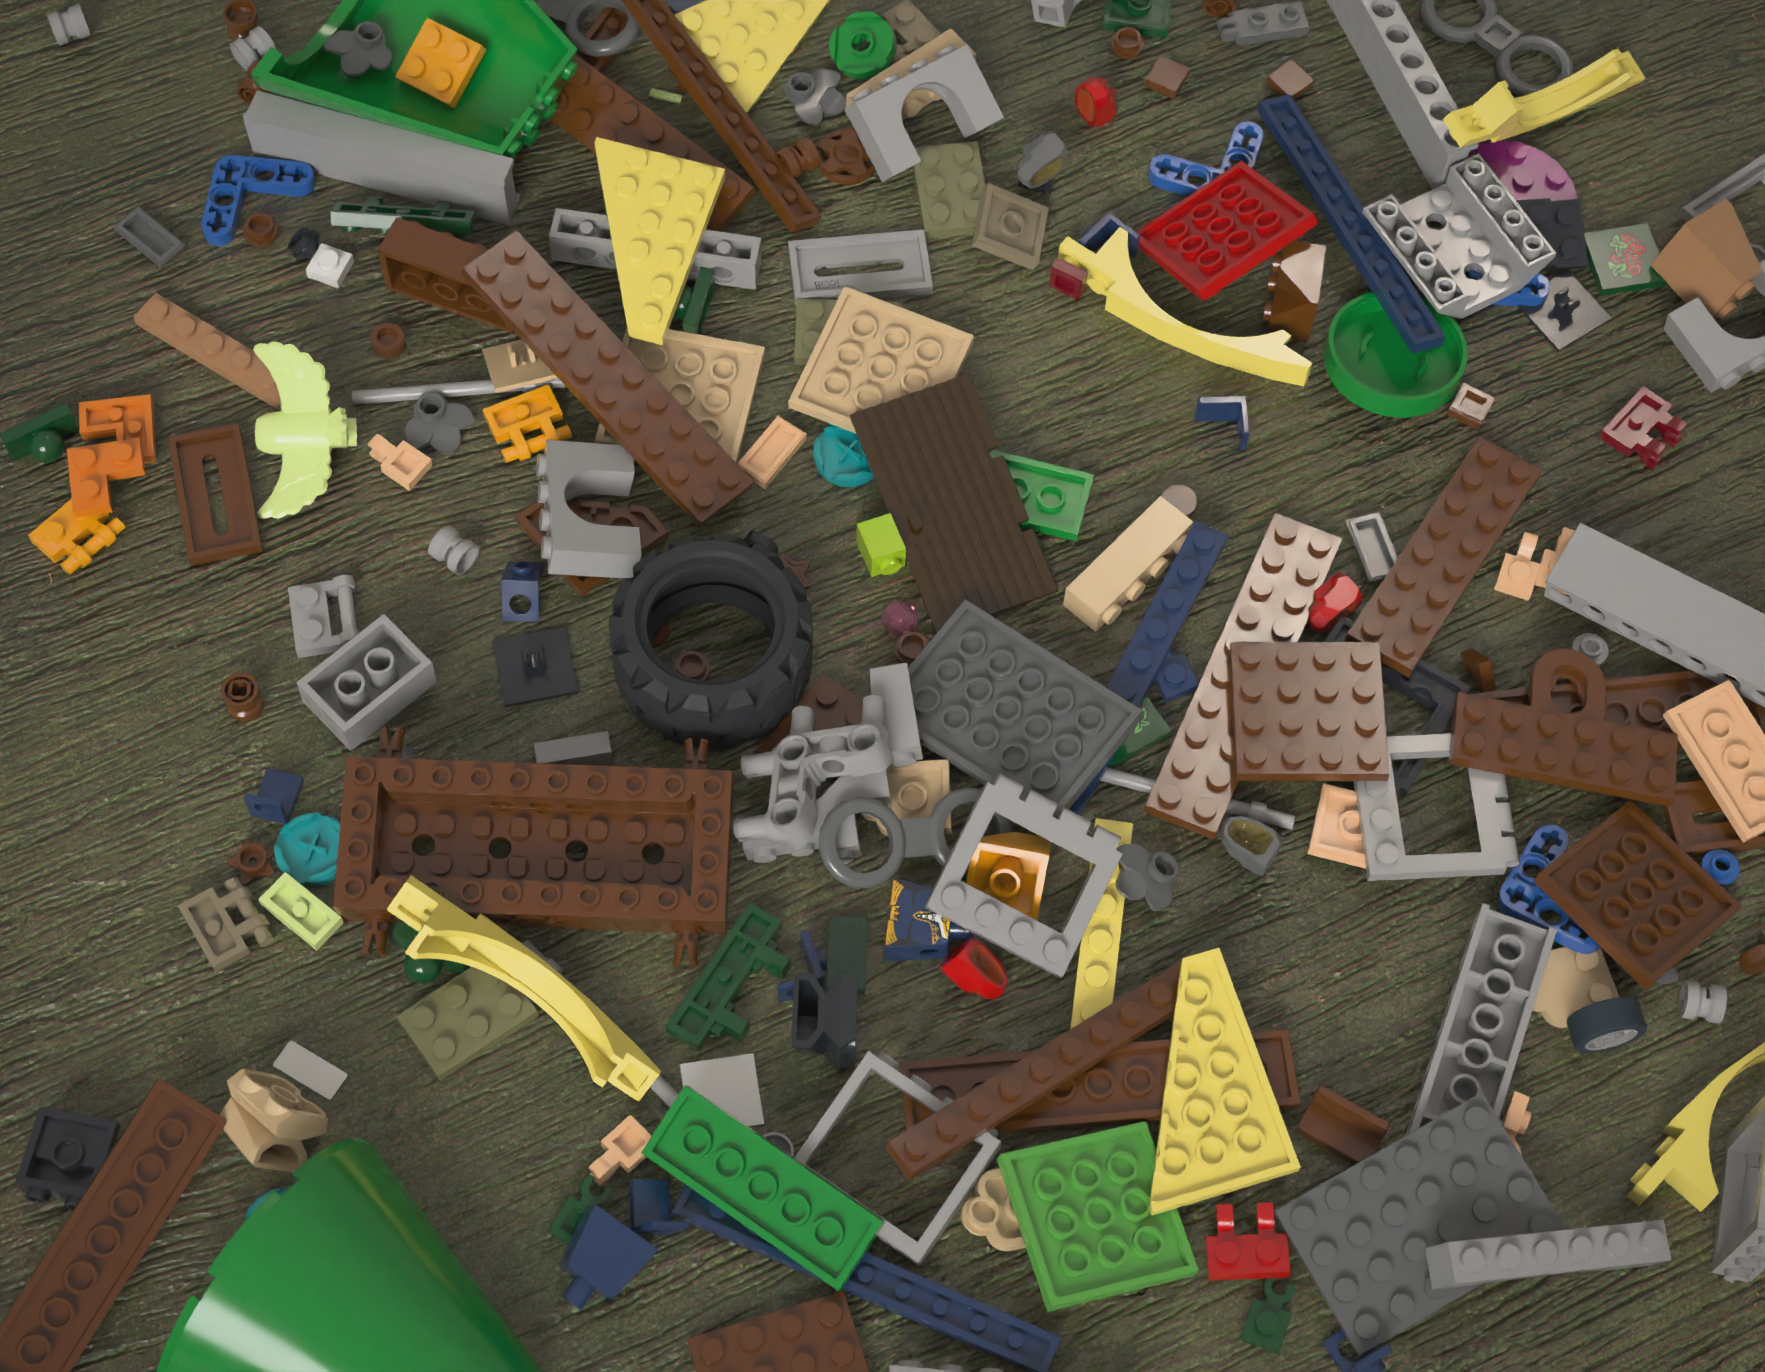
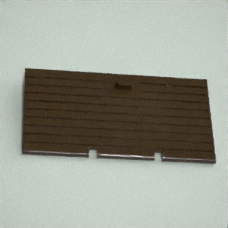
[849,373,1059,634]

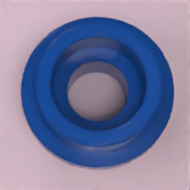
[1700,849,1740,886]

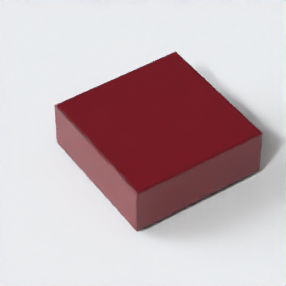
[1049,258,1088,300]

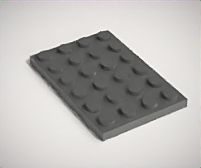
[908,599,1143,819]
[1274,1092,1567,1356]

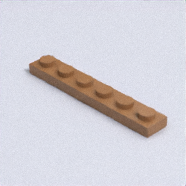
[134,293,281,411]

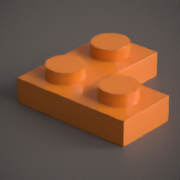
[79,394,157,464]
[67,437,146,518]

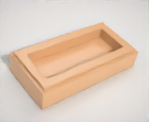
[737,416,807,489]

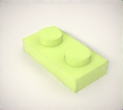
[258,872,343,951]

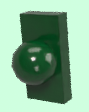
[673,267,715,335]
[0,404,79,463]
[392,921,471,984]

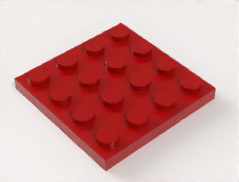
[1136,161,1318,301]

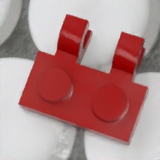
[1206,1202,1290,1281]

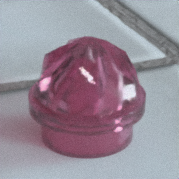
[881,599,919,636]

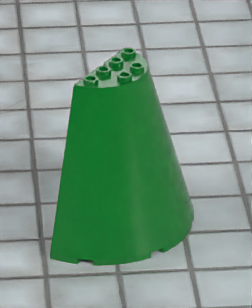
[251,0,579,159]
[156,1137,543,1372]

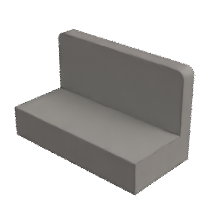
[534,731,614,766]

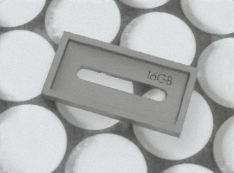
[788,229,933,306]

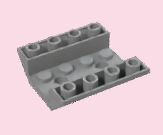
[1362,154,1556,319]

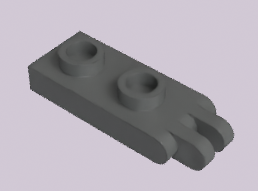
[1216,1,1310,45]

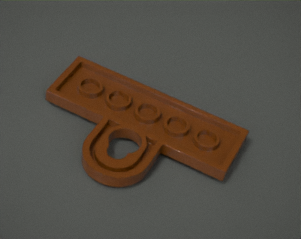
[1449,649,1678,807]

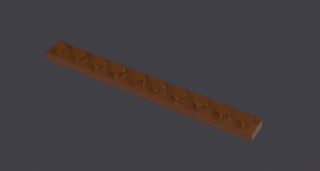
[622,0,822,233]
[885,955,1191,1181]

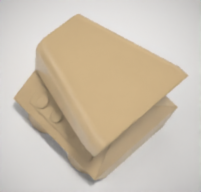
[220,1069,328,1173]

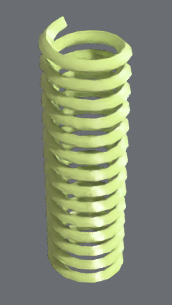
[649,88,684,104]

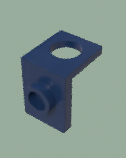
[1079,213,1140,258]
[1194,394,1249,451]
[501,561,544,622]
[244,768,304,824]
[777,930,827,1003]
[629,1179,689,1236]
[1322,1329,1392,1372]

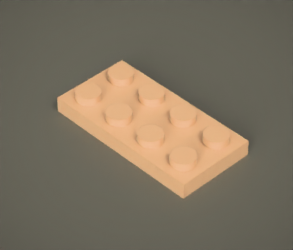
[1663,680,1765,843]

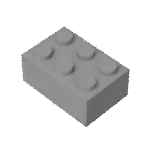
[296,614,437,751]

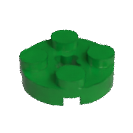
[829,11,897,79]

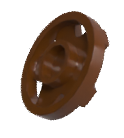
[817,128,876,185]

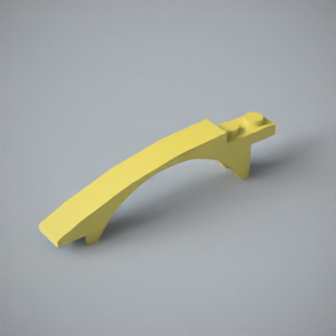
[1443,49,1646,148]
[1058,227,1312,386]
[387,875,661,1102]
[1627,1042,1765,1212]

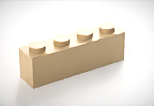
[846,28,976,121]
[1063,496,1194,632]

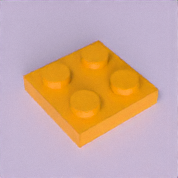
[395,18,487,108]

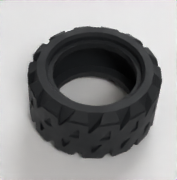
[609,534,813,749]

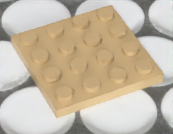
[788,286,974,434]
[595,327,765,463]

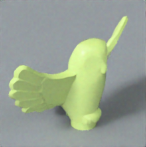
[254,341,357,519]

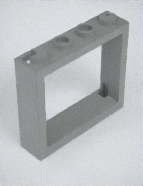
[794,1051,1001,1267]
[1711,1095,1765,1283]

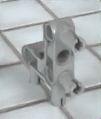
[733,695,893,848]

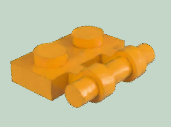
[483,384,573,463]
[28,499,125,575]

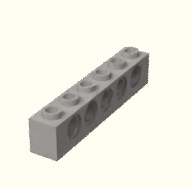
[549,208,762,290]

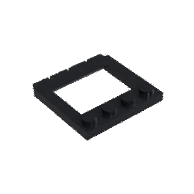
[1325,615,1471,796]

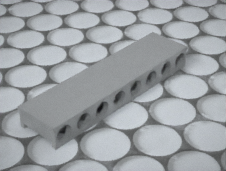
[1327,0,1478,190]
[243,90,520,226]
[1544,523,1765,707]
[1405,903,1557,1136]

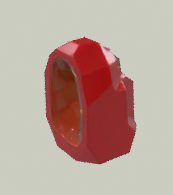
[1074,77,1117,128]
[1308,573,1363,634]
[939,937,1008,999]

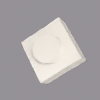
[306,243,354,289]

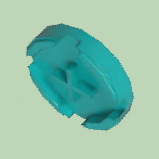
[813,424,874,487]
[274,812,340,887]

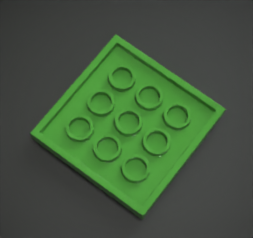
[997,1121,1199,1312]

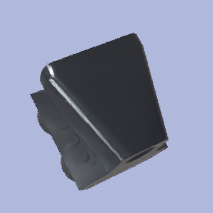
[792,972,858,1074]

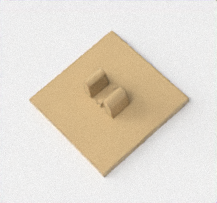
[482,340,558,393]

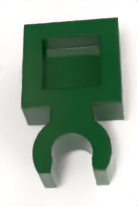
[546,1175,612,1245]
[1239,1278,1295,1355]

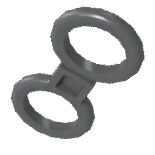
[536,0,641,57]
[1420,0,1574,97]
[818,787,1013,889]

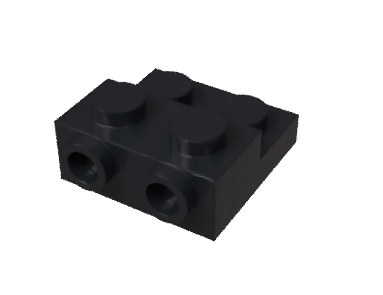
[1516,198,1588,272]
[15,1106,121,1210]

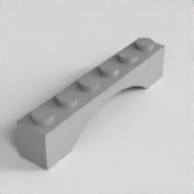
[1425,1220,1671,1290]

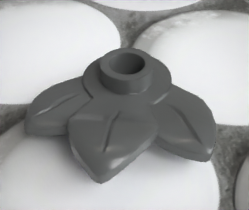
[324,21,392,77]
[785,69,846,125]
[405,393,475,455]
[1116,844,1178,911]

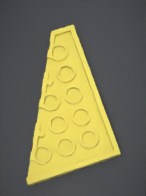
[675,0,831,113]
[594,137,725,345]
[1149,948,1301,1216]

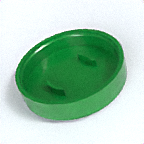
[1323,292,1468,418]

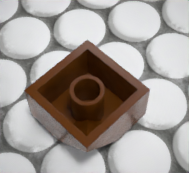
[1262,241,1326,342]

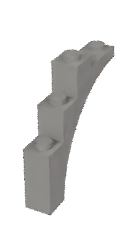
[742,663,923,864]

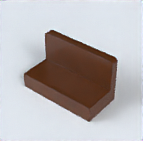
[1295,1086,1390,1165]

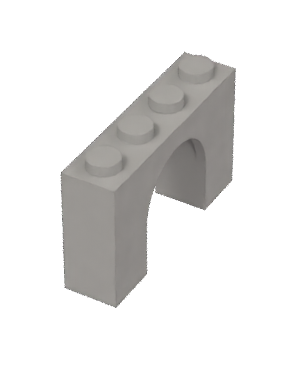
[845,44,1004,182]
[1664,260,1765,393]
[536,440,642,578]

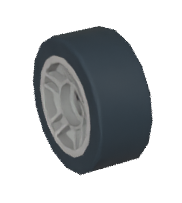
[1566,997,1647,1053]

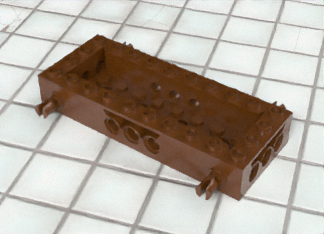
[333,727,734,968]

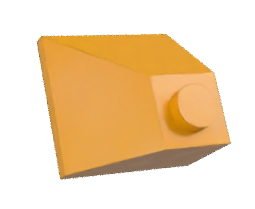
[966,832,1051,920]

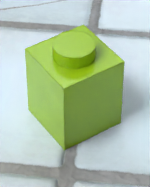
[856,513,906,577]

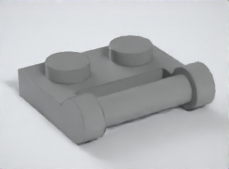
[288,575,361,658]

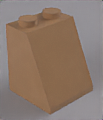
[1651,198,1762,320]

